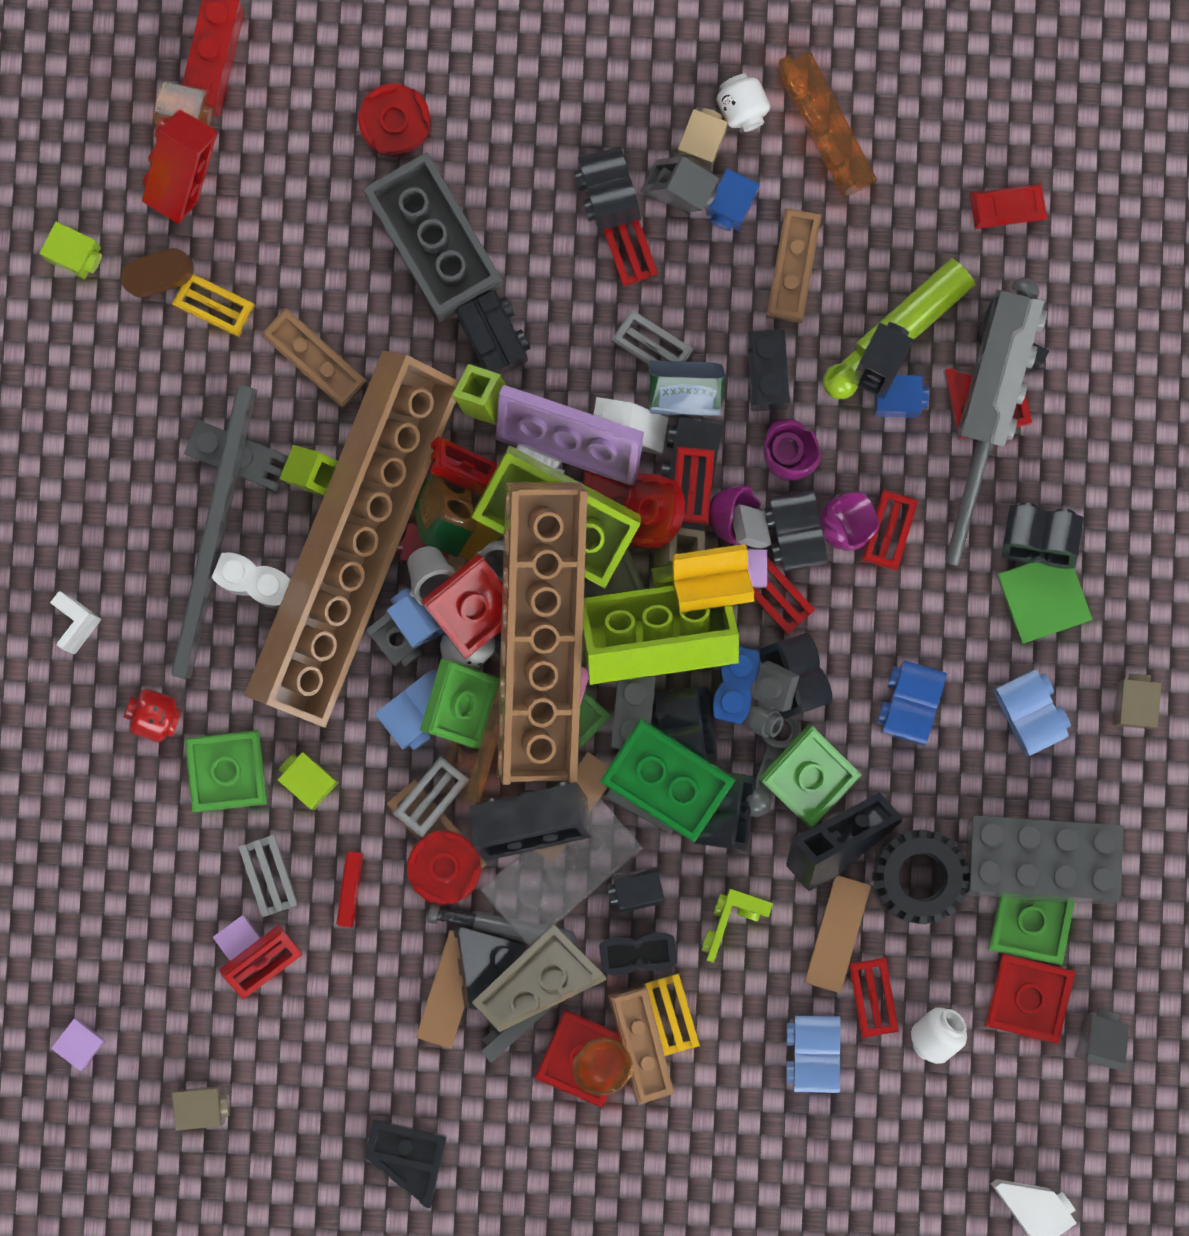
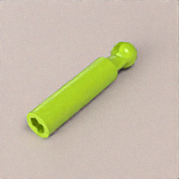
[823,258,975,400]

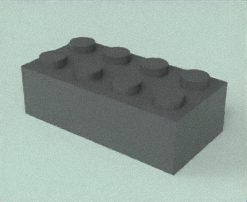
[363,152,503,323]
[964,816,1124,905]

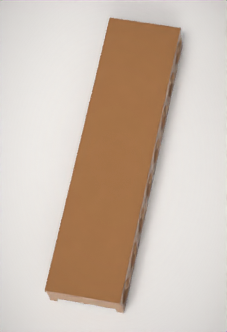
[497,482,588,785]

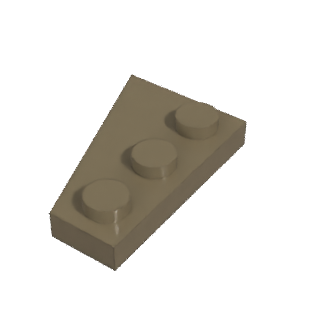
[472,925,607,1032]

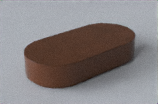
[121,248,194,298]

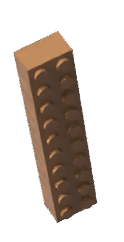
[244,350,459,728]

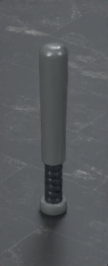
[427,902,576,945]

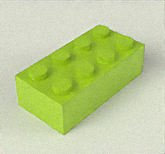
[472,445,641,588]
[582,585,739,685]

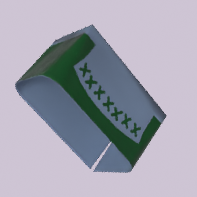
[647,360,725,416]

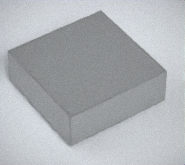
[732,504,771,549]

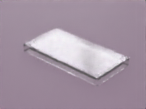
[481,792,643,947]

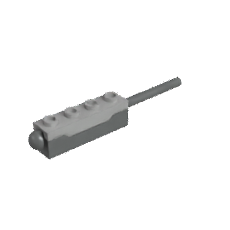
[945,278,1047,566]

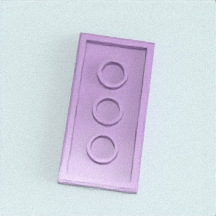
[495,385,644,486]

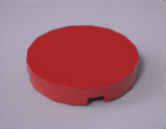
[357,83,431,157]
[623,474,685,549]
[407,830,482,905]

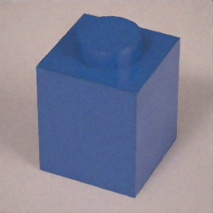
[706,168,760,231]
[874,375,929,418]

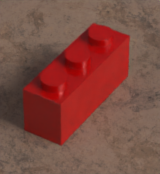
[179,0,244,117]
[142,109,217,224]

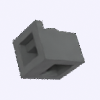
[366,613,424,667]

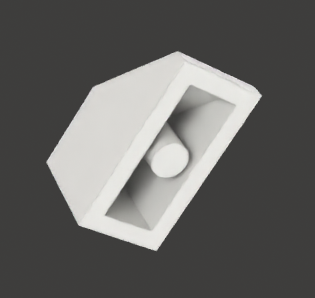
[594,397,668,455]
[990,1179,1077,1236]

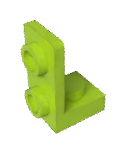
[701,889,773,963]

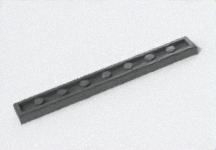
[171,385,258,679]

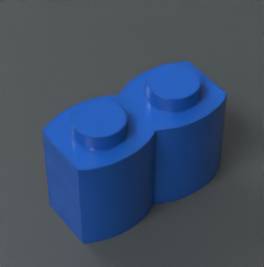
[712,647,760,726]
[877,660,947,746]

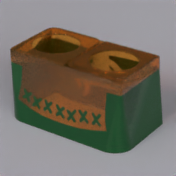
[414,473,477,557]

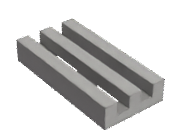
[612,310,693,365]
[393,756,469,838]
[239,835,299,917]

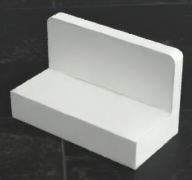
[50,591,102,654]

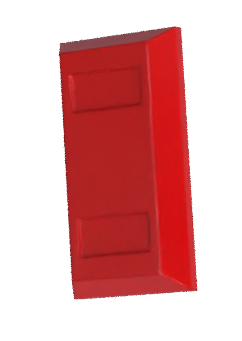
[969,183,1047,229]

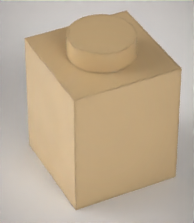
[677,109,728,171]

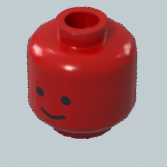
[123,689,181,742]

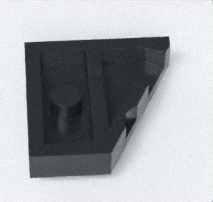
[453,925,524,1010]
[365,1119,447,1208]

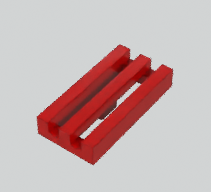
[603,220,658,287]
[430,436,497,496]
[674,447,715,525]
[861,489,919,571]
[753,557,815,635]
[336,851,364,928]
[219,924,303,1000]
[849,957,899,1038]

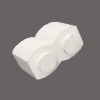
[212,552,291,609]

